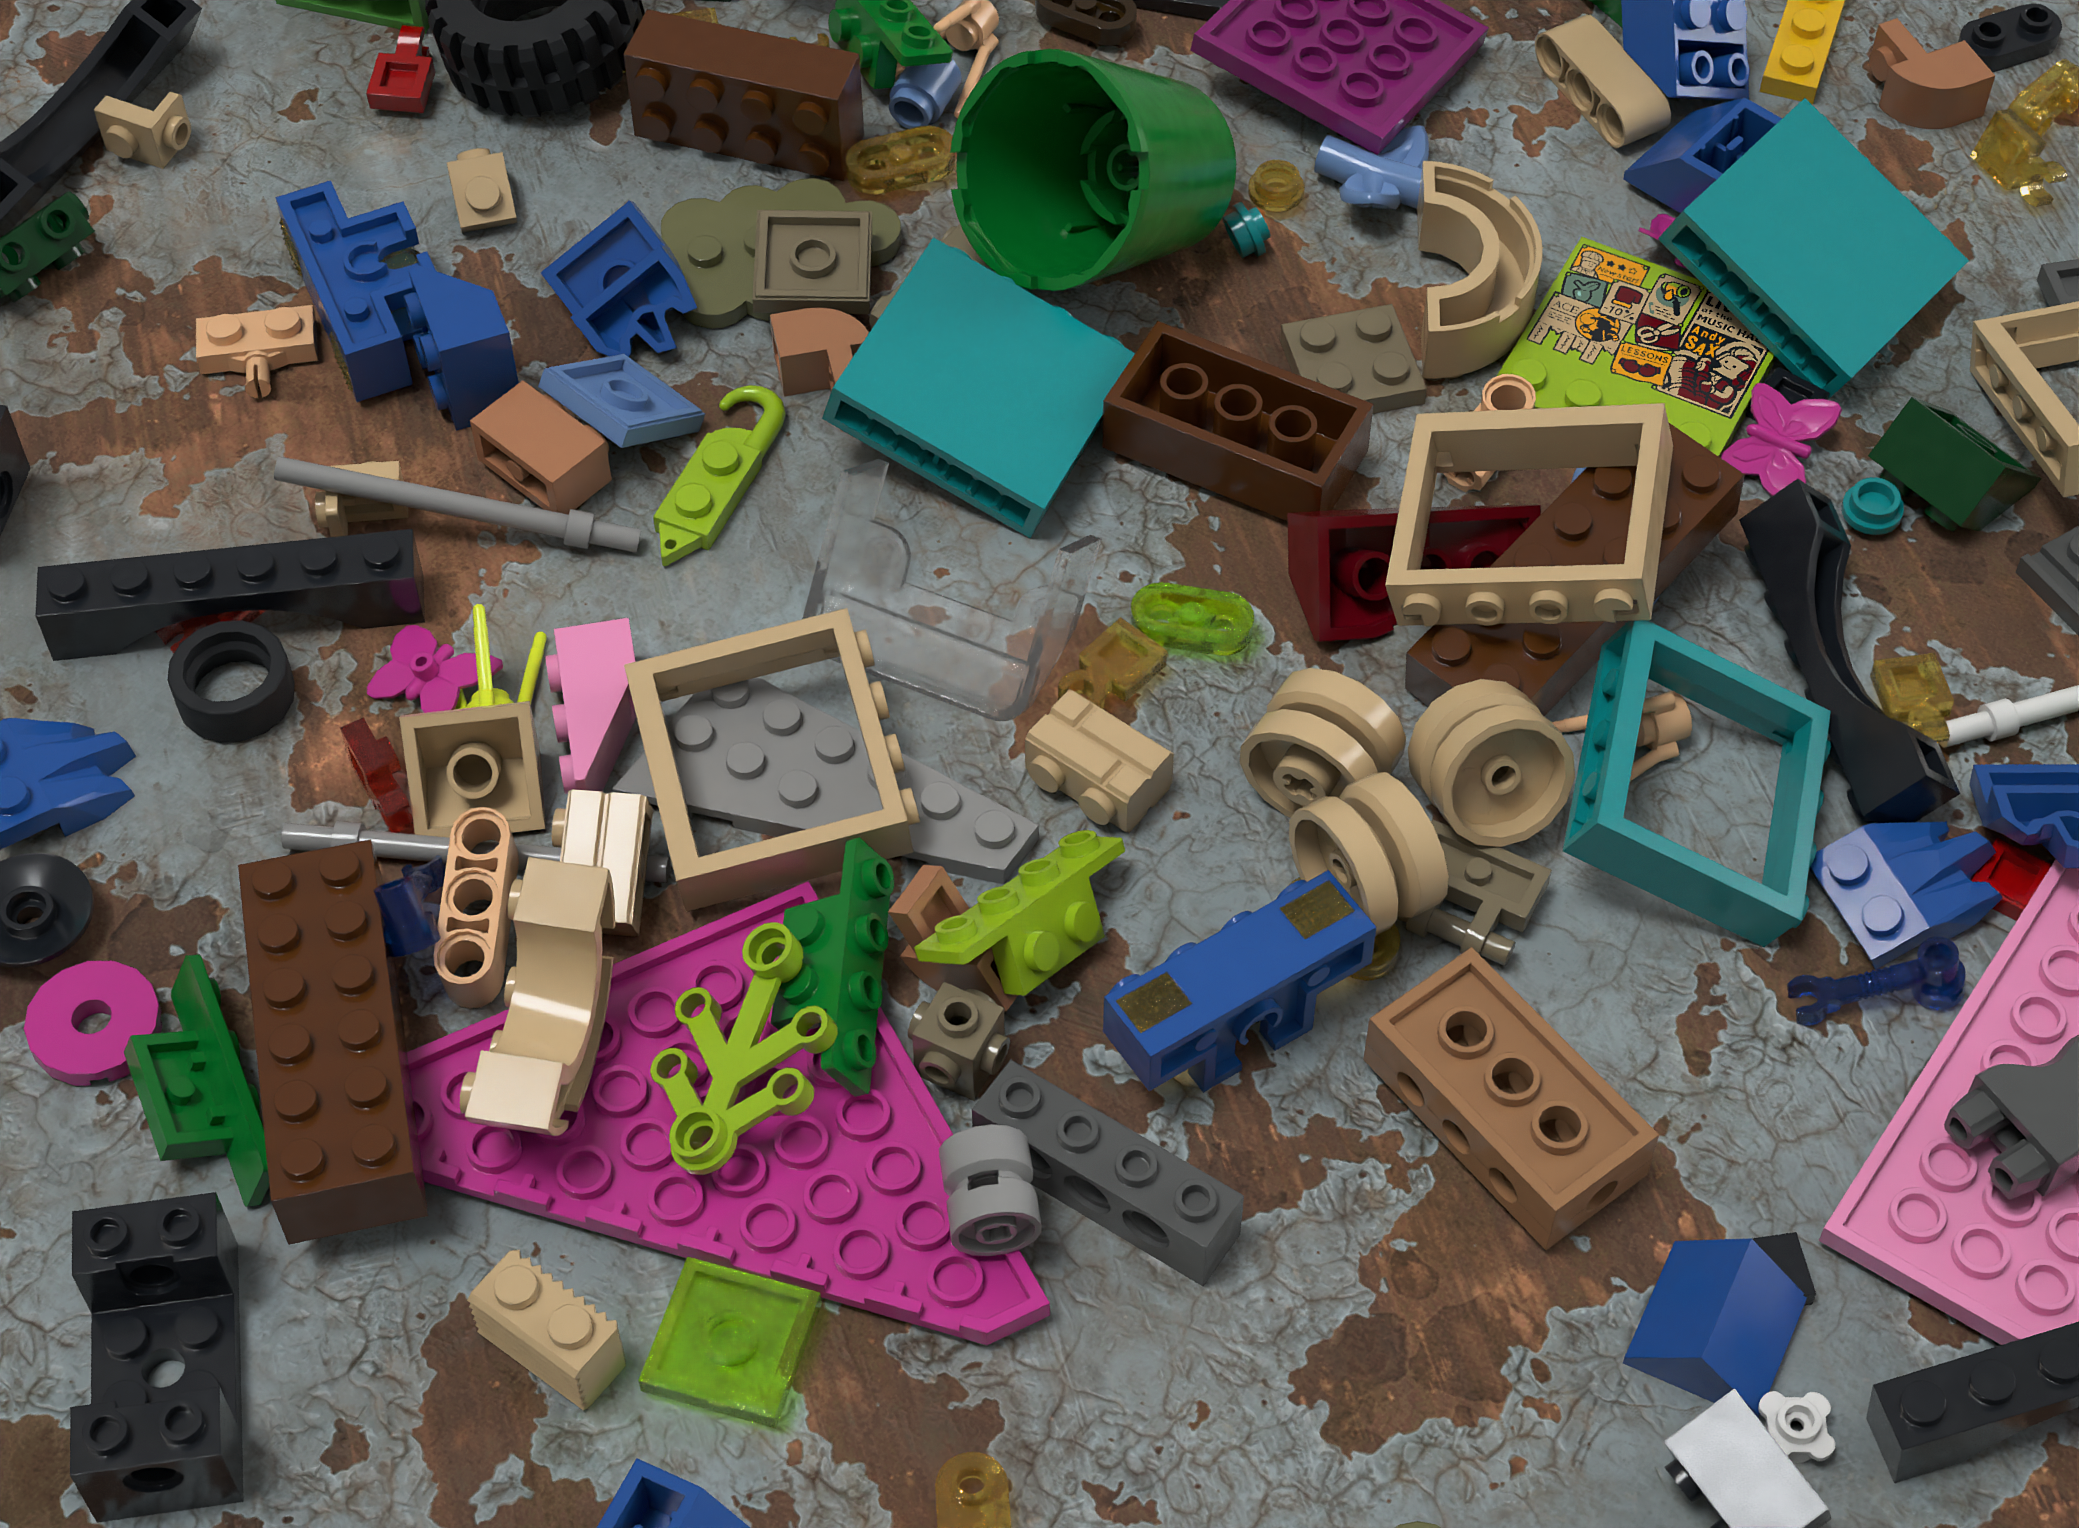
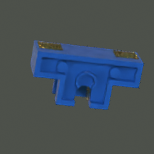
[275,180,436,402]
[1103,870,1377,1093]

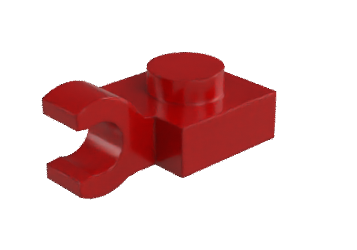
[366,25,436,113]

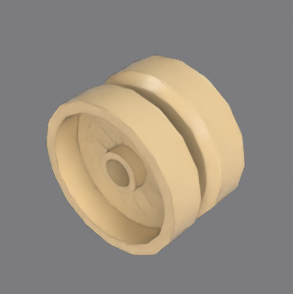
[1240,668,1406,818]
[1408,679,1575,847]
[1289,772,1449,936]

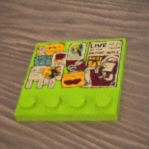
[1497,236,1777,458]

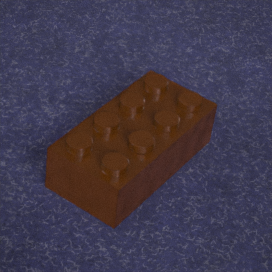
[623,9,864,181]
[1103,321,1374,521]

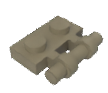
[1397,819,1552,966]

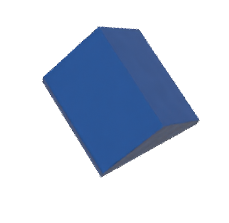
[1623,1238,1807,1418]

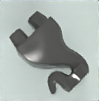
[1944,1035,2079,1199]

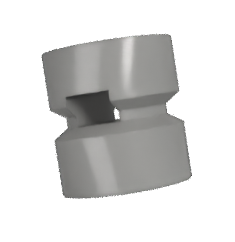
[939,1124,1041,1256]

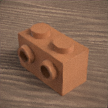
[470,380,612,514]

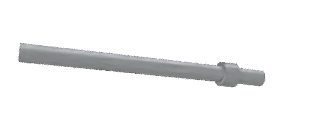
[274,456,641,553]
[281,821,670,883]

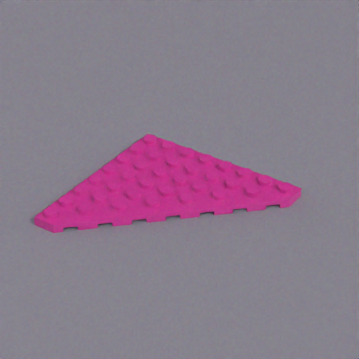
[407,881,1050,1345]

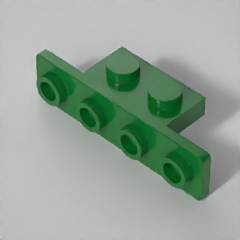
[828,0,953,89]
[771,837,894,1097]
[124,954,269,1207]

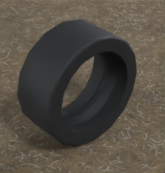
[167,620,295,742]

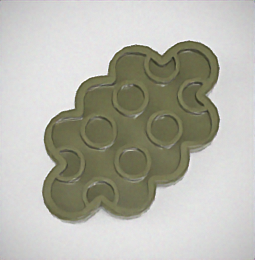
[661,178,901,329]

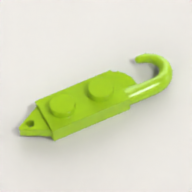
[653,385,786,566]

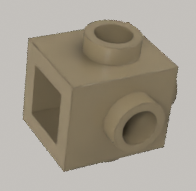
[908,982,1010,1101]

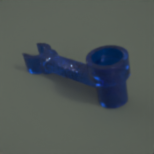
[373,855,446,957]
[1787,937,1966,1026]

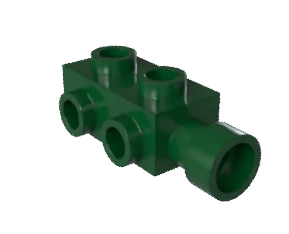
[0,191,95,303]

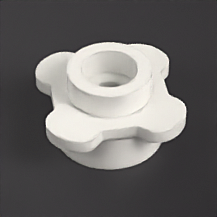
[1758,1391,1835,1463]

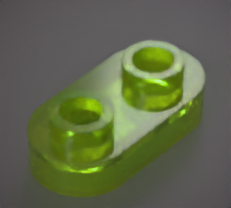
[1131,582,1254,656]

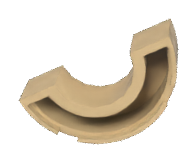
[1417,161,1543,379]
[460,857,615,1136]

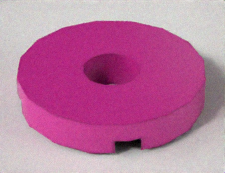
[24,961,162,1086]

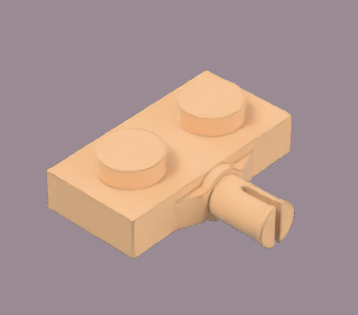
[196,305,318,398]

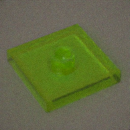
[638,1256,822,1429]

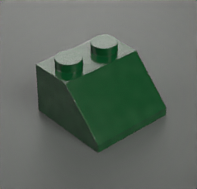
[1868,397,2042,532]

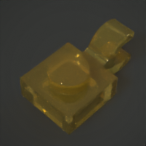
[1870,653,1954,742]

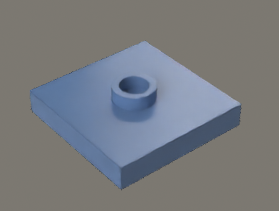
[538,354,705,448]

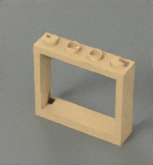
[1970,301,2079,497]
[1385,403,1673,627]
[624,608,920,912]

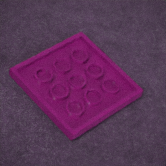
[1190,0,1489,155]

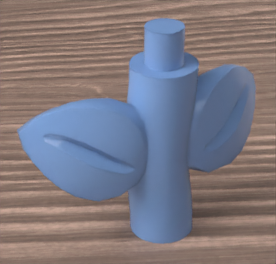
[1314,125,1429,210]

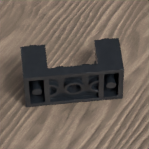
[70,1192,244,1523]

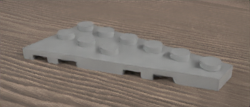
[612,677,1039,884]

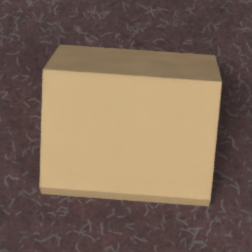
[399,701,546,838]

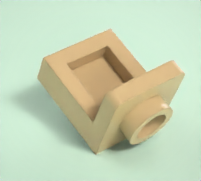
[94,92,191,169]
[447,148,517,233]
[315,461,408,537]

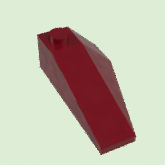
[1287,504,1541,642]

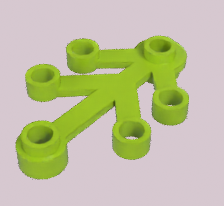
[650,922,838,1175]

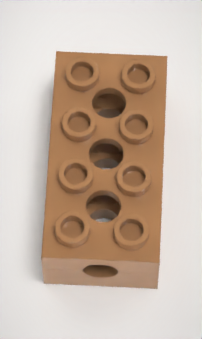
[1363,947,1659,1250]

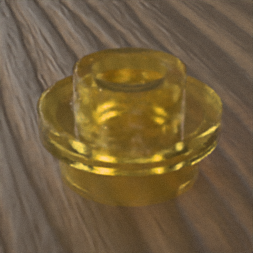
[1248,160,1305,212]

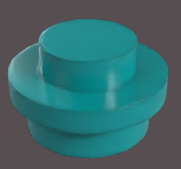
[1222,202,1271,258]
[1841,477,1904,535]

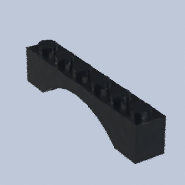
[0,0,202,238]
[1739,478,1960,823]
[35,529,425,661]
[1866,1321,2079,1483]

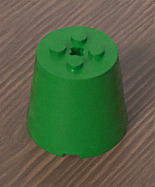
[950,49,1236,291]

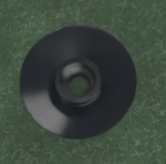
[0,853,94,968]

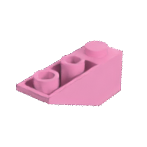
[545,618,636,794]

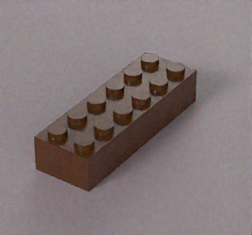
[1405,422,1745,716]
[238,839,428,1245]

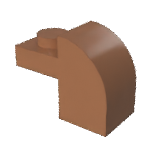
[1868,18,1995,129]
[770,308,869,432]
[888,865,1018,1012]

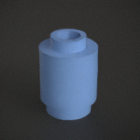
[889,58,962,131]

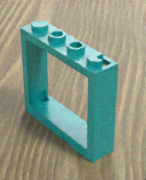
[1562,620,1831,947]

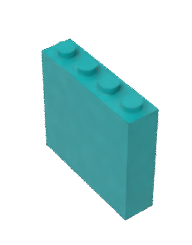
[1658,98,1969,399]
[822,237,1135,538]

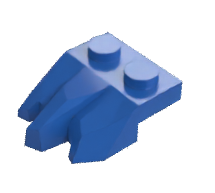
[540,200,697,357]
[0,718,136,850]
[1969,764,2079,868]
[1809,821,2003,970]

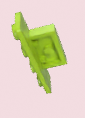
[914,830,1126,996]

